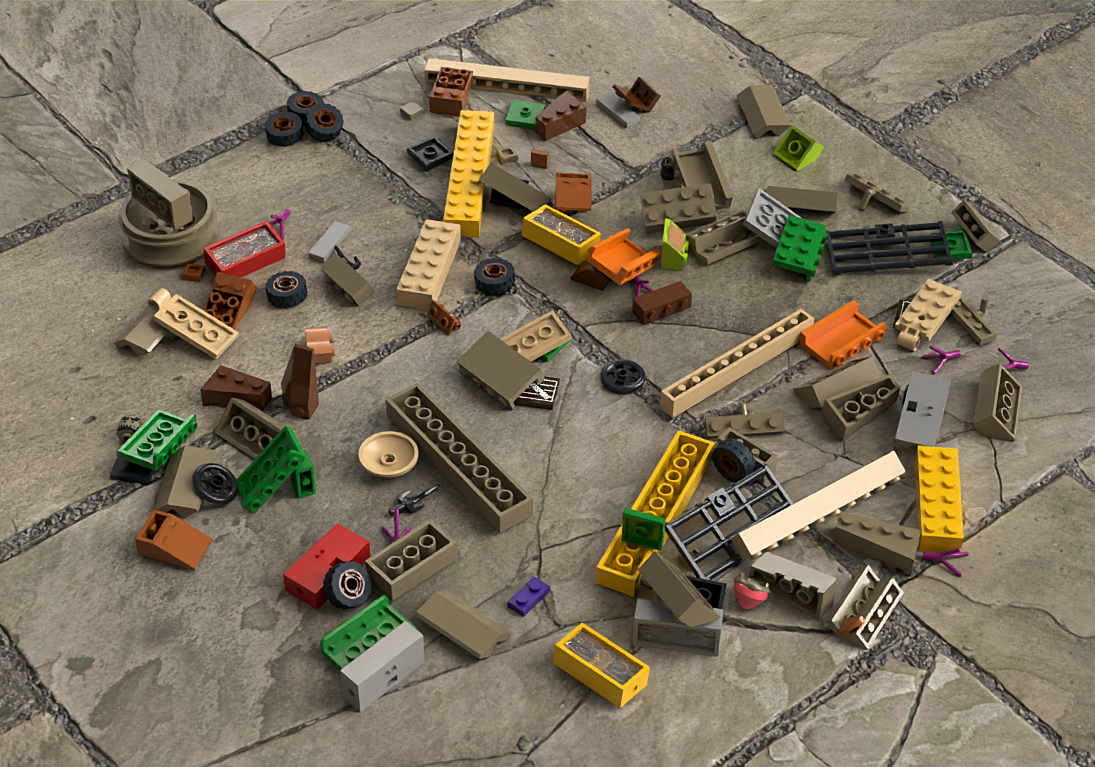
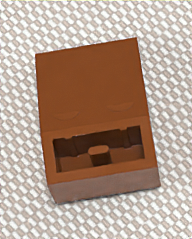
[429,66,473,116]
[555,173,591,213]
[203,272,257,330]
[135,509,212,570]

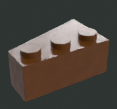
[536,90,586,141]
[200,365,272,411]

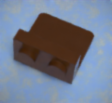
[612,77,661,112]

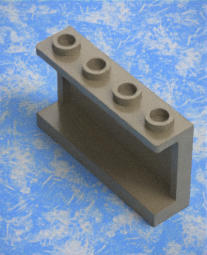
[668,141,733,210]
[456,331,545,410]

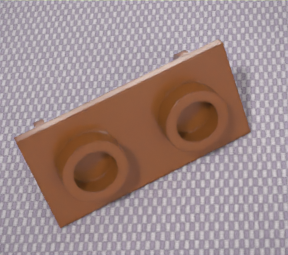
[427,300,461,335]

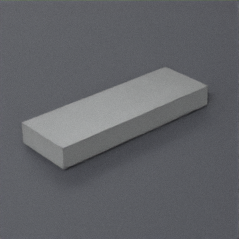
[596,93,640,128]
[308,221,351,262]

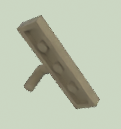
[845,173,910,212]
[950,295,997,345]
[705,402,785,438]

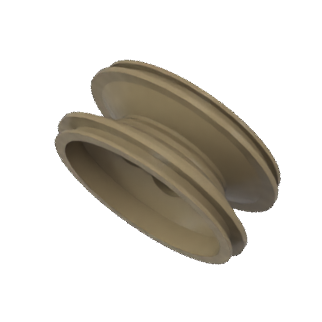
[118,179,219,269]

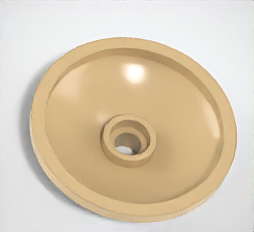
[359,431,419,478]

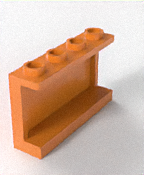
[586,228,662,285]
[799,300,886,369]

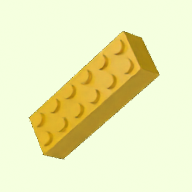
[915,446,964,553]

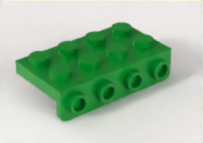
[772,215,828,282]
[117,409,198,471]
[236,426,306,513]
[320,595,417,670]

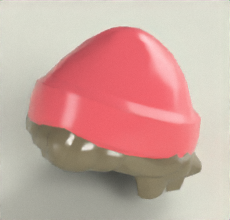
[733,573,771,610]

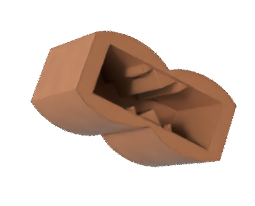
[305,326,335,364]

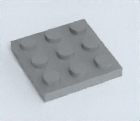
[743,188,801,248]

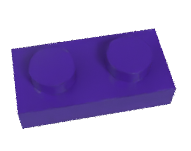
[507,576,550,617]

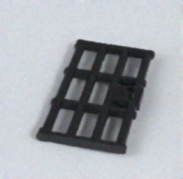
[826,221,953,275]
[665,463,794,580]

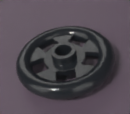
[600,359,646,394]
[193,463,238,505]

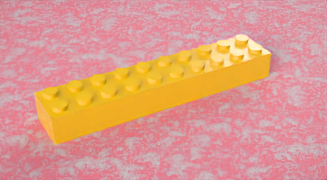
[443,110,494,237]
[596,430,715,597]

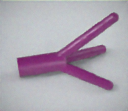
[269,209,291,240]
[632,276,654,297]
[922,345,961,374]
[998,347,1029,369]
[382,509,411,543]
[922,548,969,577]

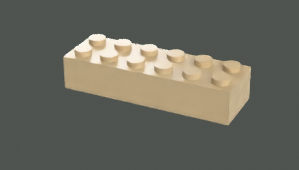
[396,219,461,311]

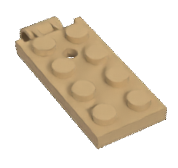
[895,279,962,351]
[147,288,239,359]
[500,310,572,362]

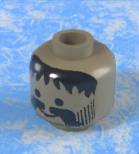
[116,415,144,443]

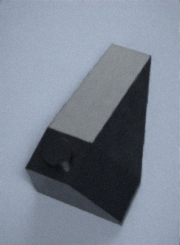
[640,575,727,609]

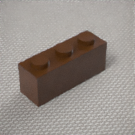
[632,281,692,325]

